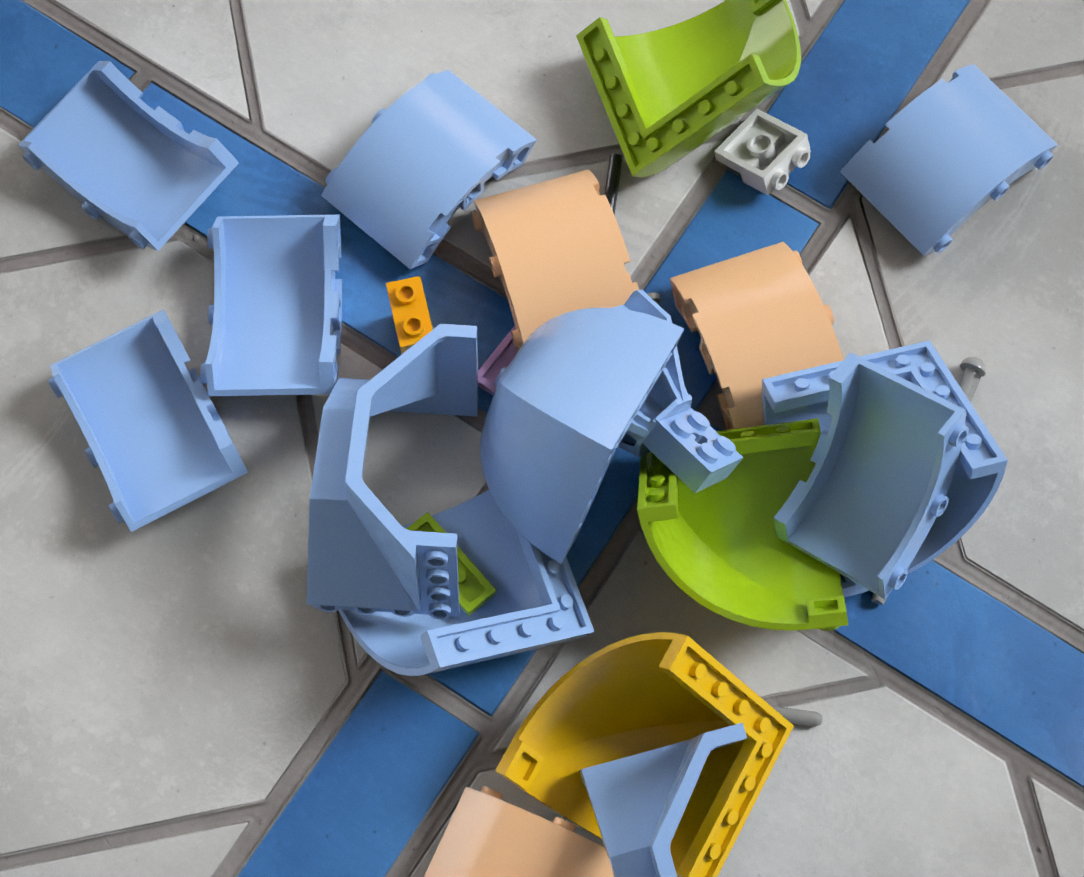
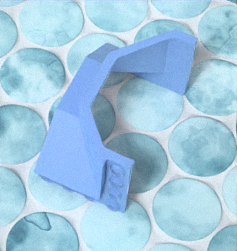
[306,324,479,619]
[579,723,747,877]

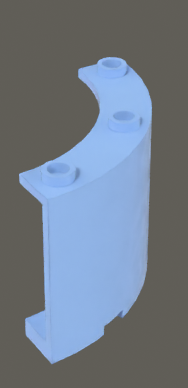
[17,61,239,251]
[840,64,1058,256]
[321,70,537,269]
[200,215,342,396]
[48,309,248,532]
[774,353,969,599]

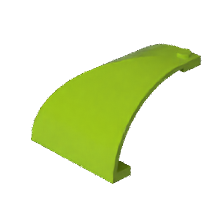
[576,0,801,177]
[637,418,848,631]

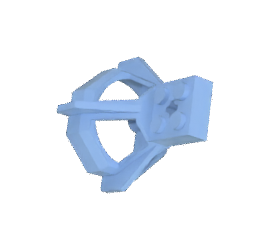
[613,290,743,493]

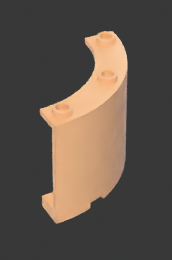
[471,169,639,351]
[670,241,844,430]
[424,786,614,877]

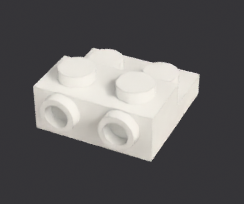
[714,109,811,195]

